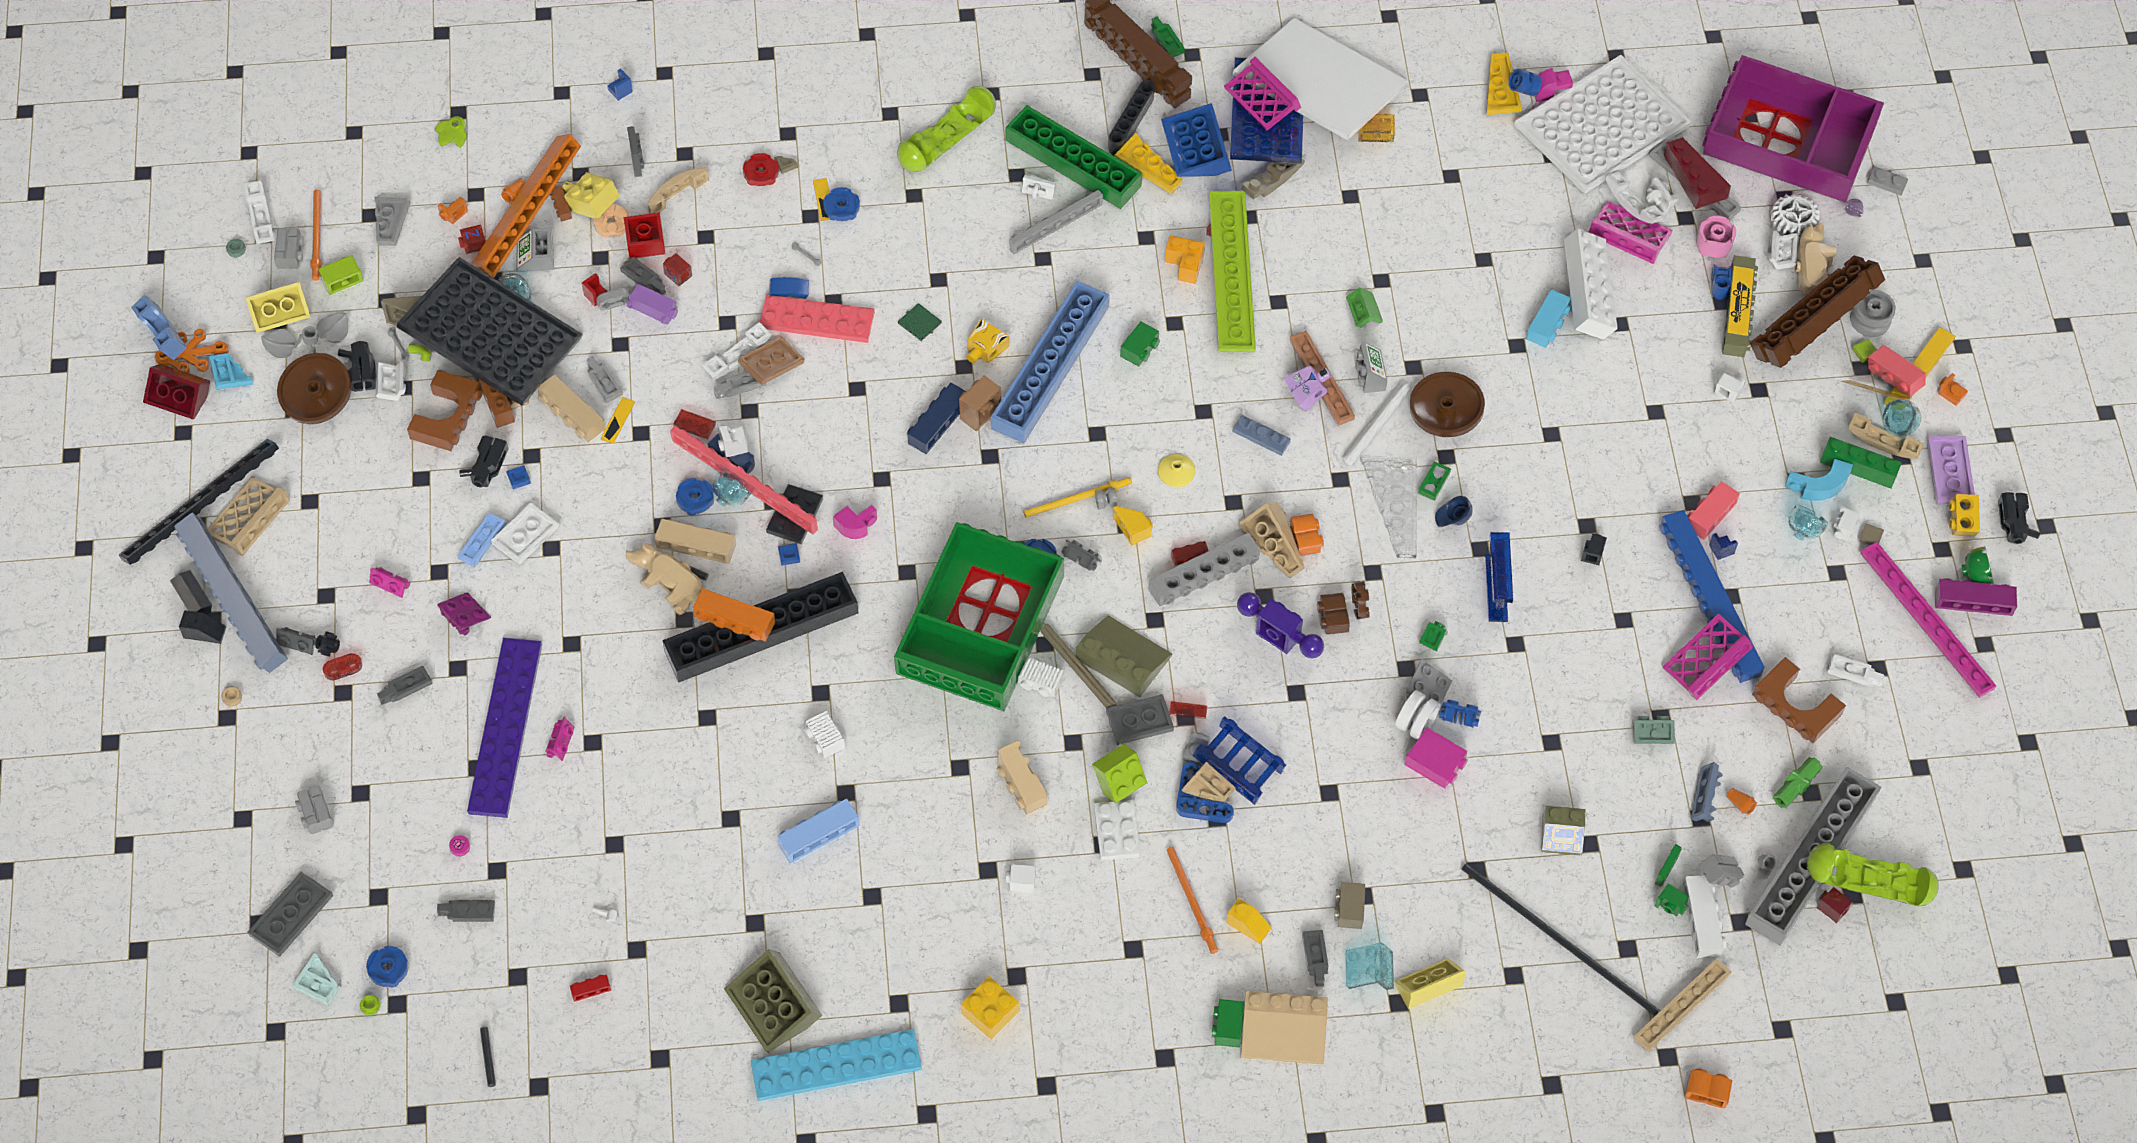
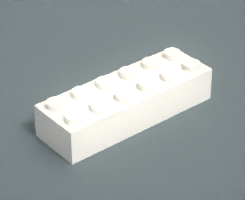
[1564,229,1617,340]

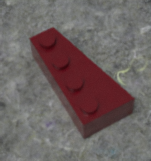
[1664,137,1731,209]

